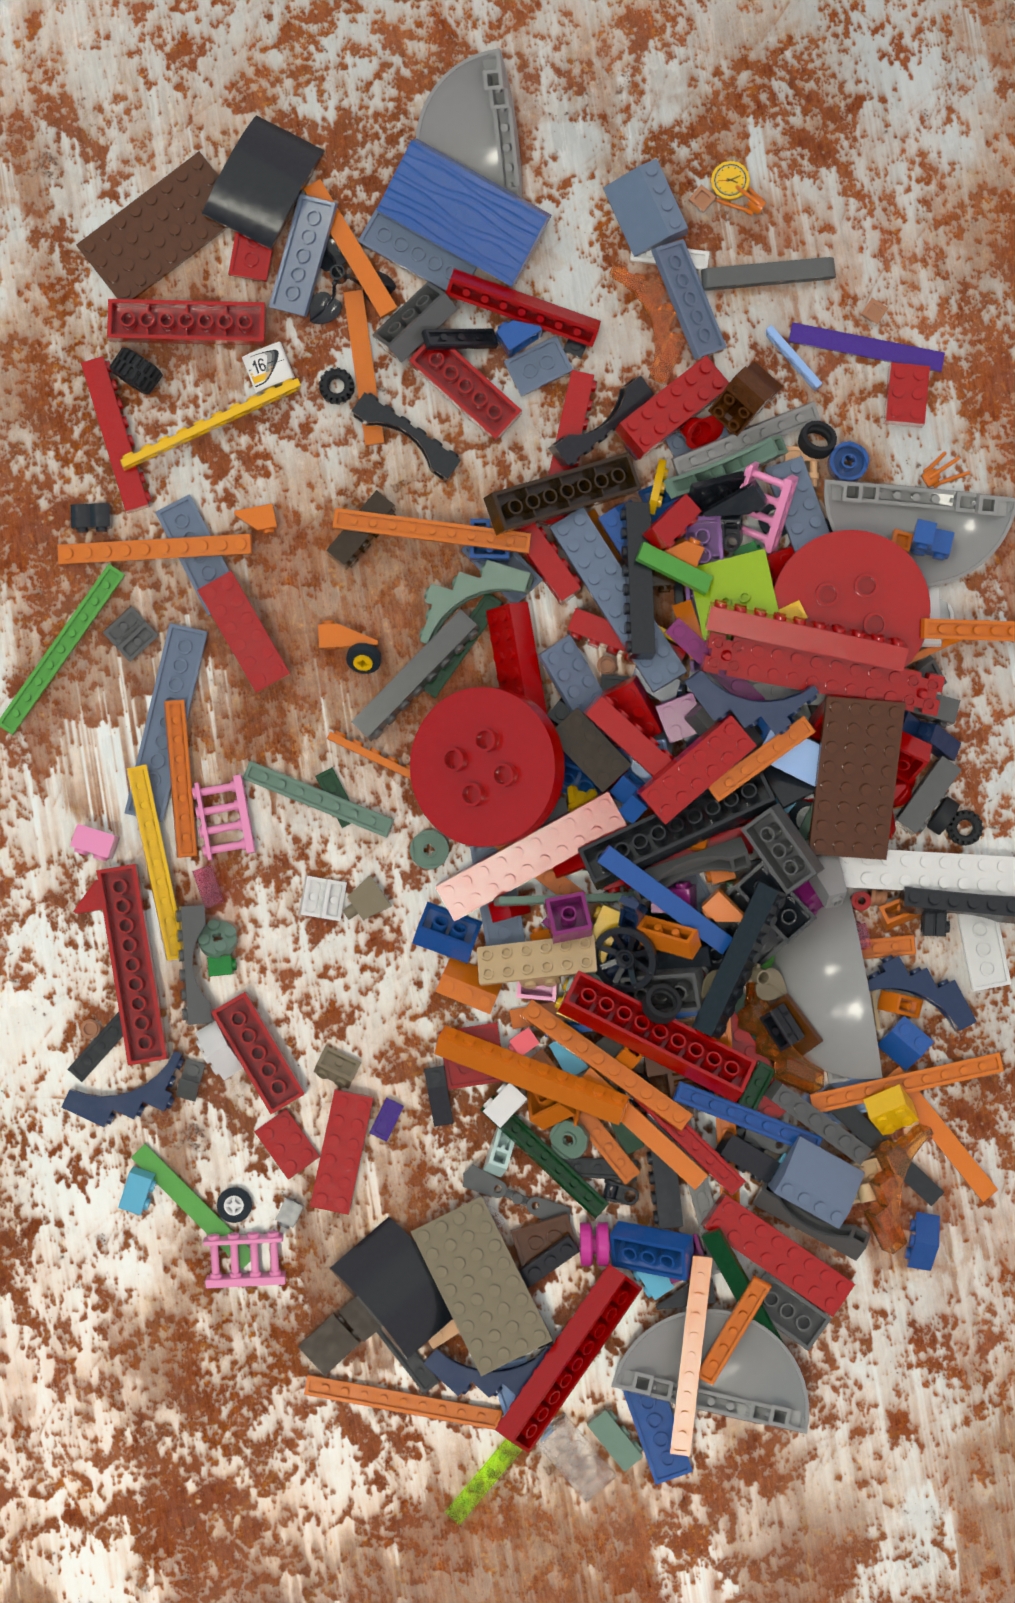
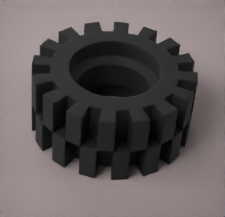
[319,367,355,405]
[946,810,984,846]

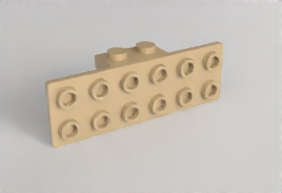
[477,934,597,989]

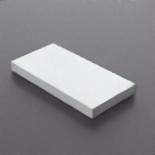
[957,914,1011,992]

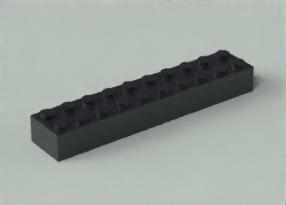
[578,771,777,890]

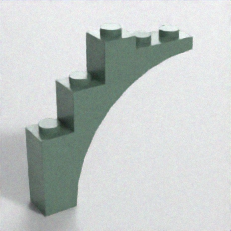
[663,435,788,499]
[419,560,534,644]

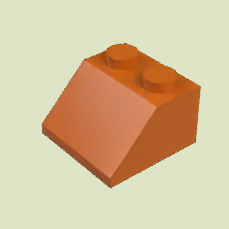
[527,1090,575,1130]

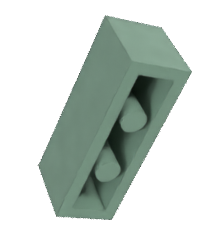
[587,1408,643,1472]

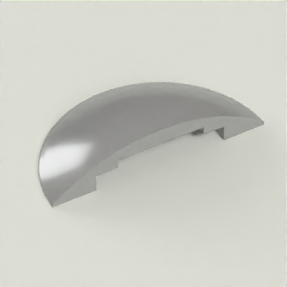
[416,48,522,198]
[824,479,1015,587]
[768,888,882,1079]
[611,1309,809,1434]

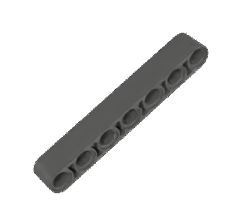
[701,257,836,291]

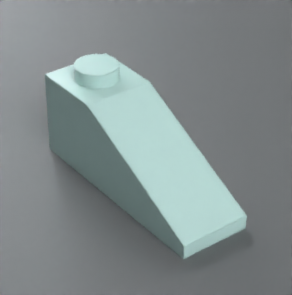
[483,1115,522,1177]

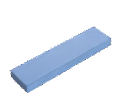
[765,325,822,391]

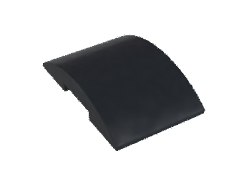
[202,115,325,250]
[700,860,817,974]
[329,1217,453,1359]

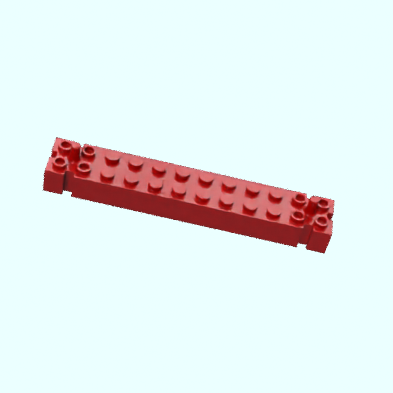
[700,630,945,716]

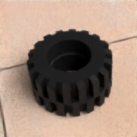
[109,347,163,395]

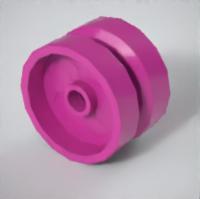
[580,1222,610,1266]

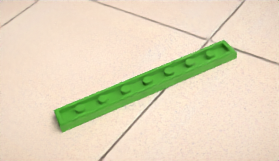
[131,1143,251,1269]

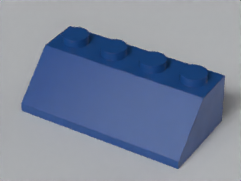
[610,1221,694,1281]

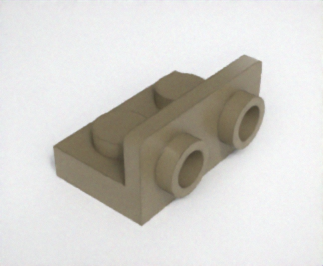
[314,1045,361,1089]

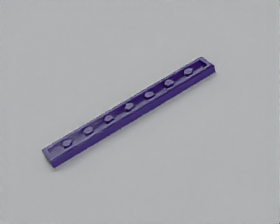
[788,322,945,373]

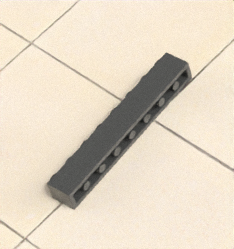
[351,609,480,741]

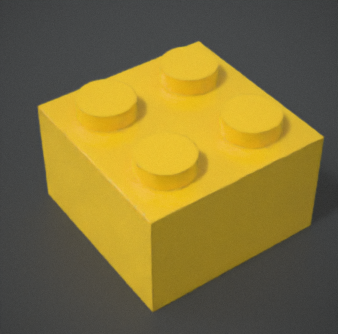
[863,1084,919,1136]

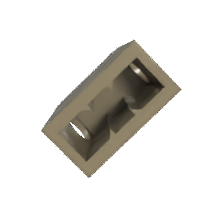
[342,875,392,920]

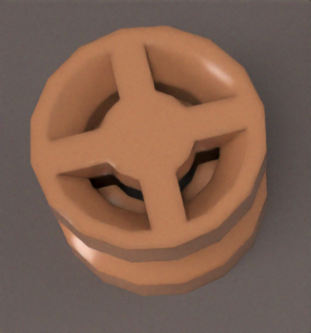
[869,889,887,907]

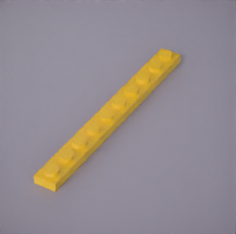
[120,378,301,471]
[126,765,181,961]

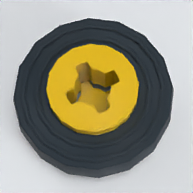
[346,643,382,674]

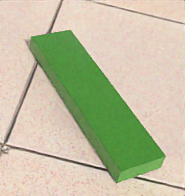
[635,542,713,595]

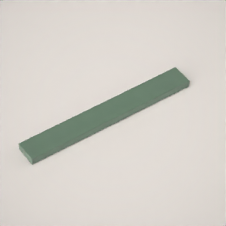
[243,761,395,838]
[494,892,636,906]

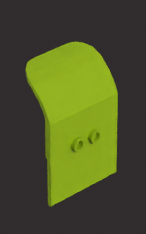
[693,548,779,643]

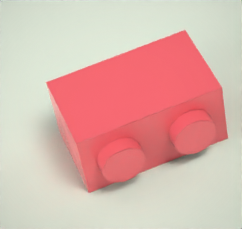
[508,1027,540,1055]

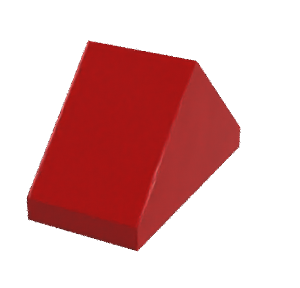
[73,880,103,914]
[488,894,531,923]

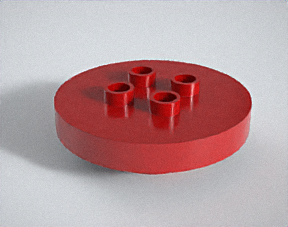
[774,530,931,668]
[410,687,565,847]

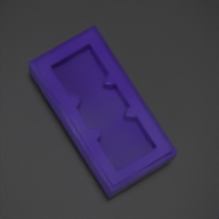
[369,1097,404,1142]

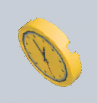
[711,161,750,201]

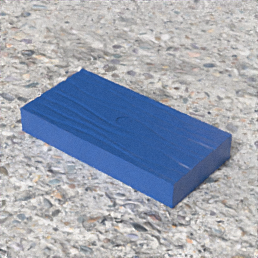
[377,139,552,286]

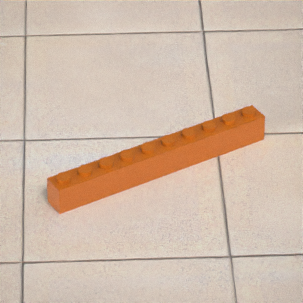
[434,1025,630,1126]

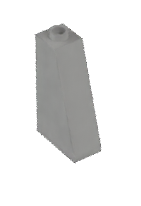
[806,840,847,909]

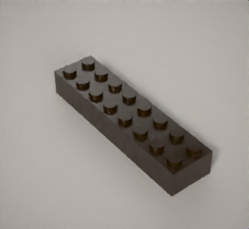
[483,452,642,536]

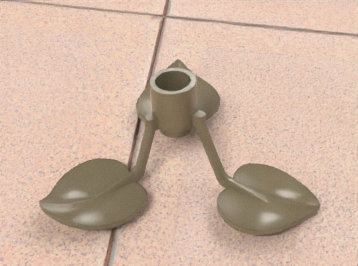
[701,930,787,1001]

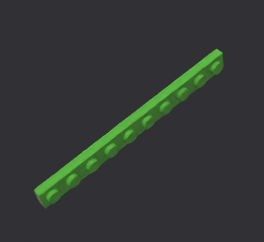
[0,564,126,735]

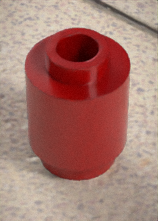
[850,891,871,911]

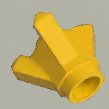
[566,784,597,811]

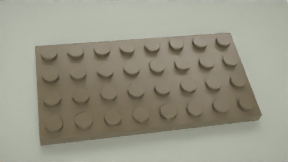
[411,1196,553,1376]

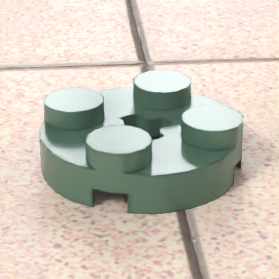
[410,830,449,870]
[198,919,238,958]
[549,1118,590,1159]

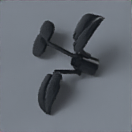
[309,238,396,324]

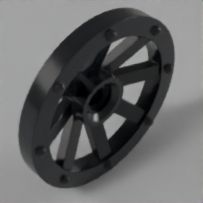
[595,925,658,993]

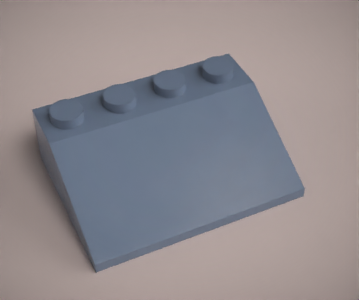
[603,159,688,257]
[768,1135,865,1229]

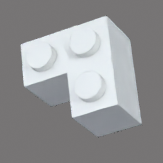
[195,1020,243,1080]
[483,1083,527,1128]

